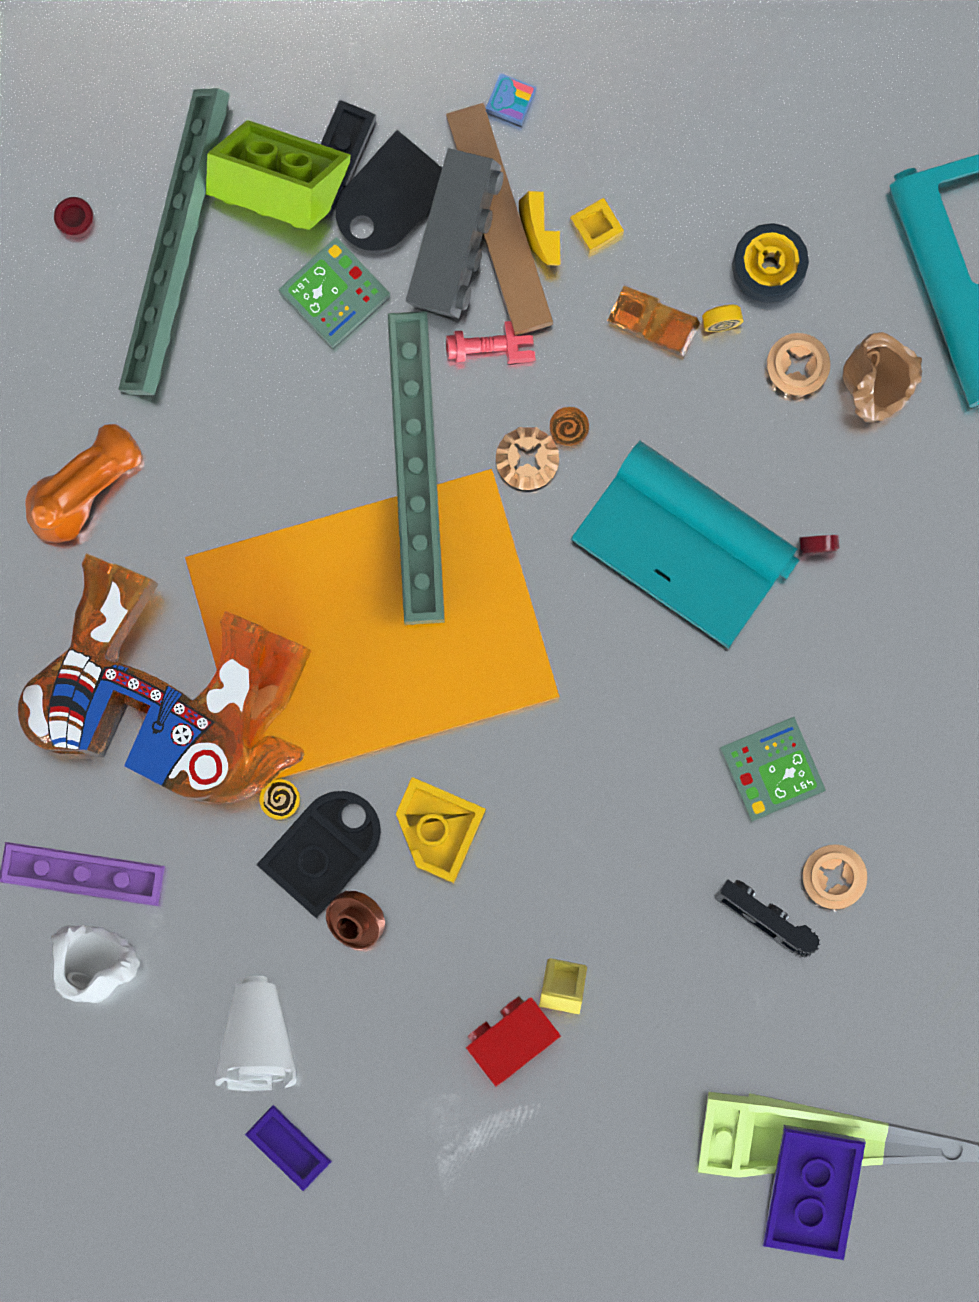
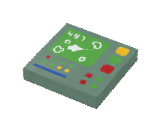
[278,237,391,349]
[719,717,826,822]

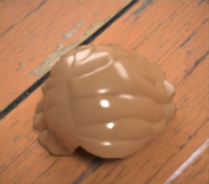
[843,332,922,423]

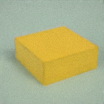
[570,198,624,254]

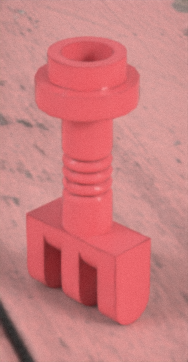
[446,321,536,364]

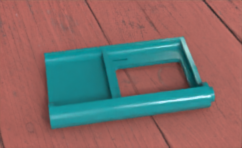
[889,154,979,408]

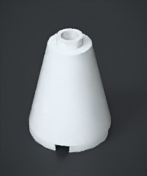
[215,976,297,1091]

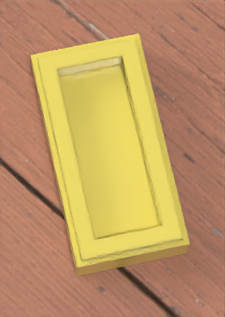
[539,958,587,1014]

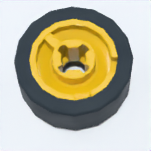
[732,223,809,303]

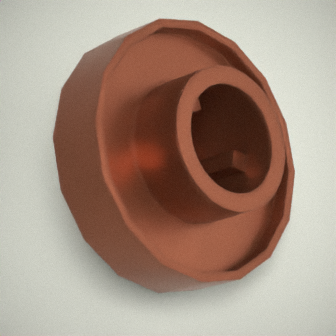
[326,891,385,949]

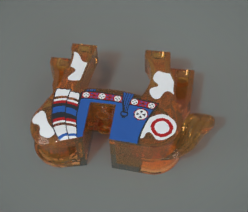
[18,553,311,804]

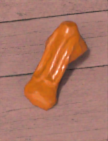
[25,424,142,543]

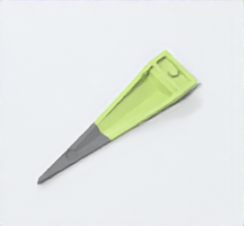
[698,1092,979,1177]

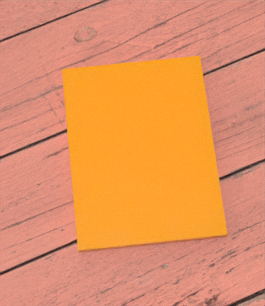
[185,469,560,788]

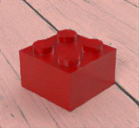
[465,996,561,1087]

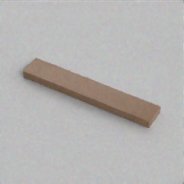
[446,103,553,336]

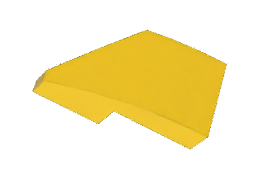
[519,191,560,266]

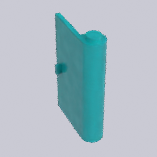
[571,440,800,649]

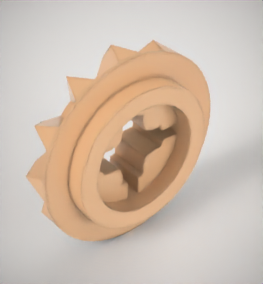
[766,333,830,397]
[496,427,559,490]
[802,844,867,910]

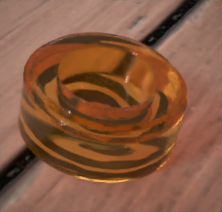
[549,407,589,448]

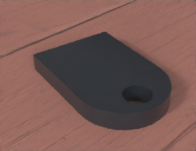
[336,129,442,255]
[256,791,381,919]

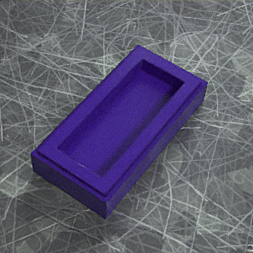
[245,1105,332,1191]

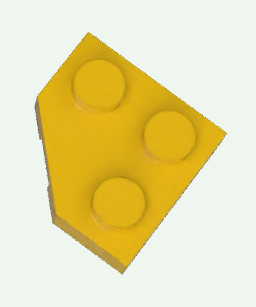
[396,777,486,884]

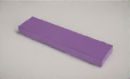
[0,842,166,907]

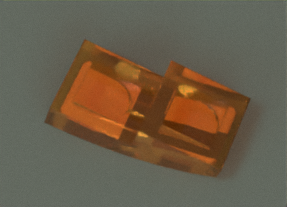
[607,286,700,358]

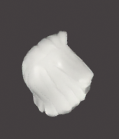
[51,925,140,1003]

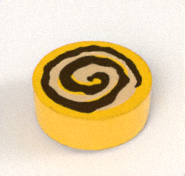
[702,304,744,332]
[259,779,300,820]

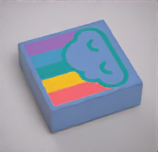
[486,73,537,126]

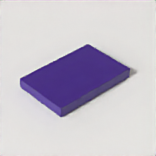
[763,1125,866,1260]

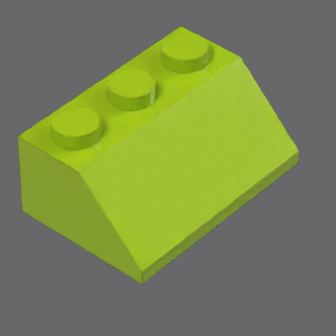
[206,120,351,230]

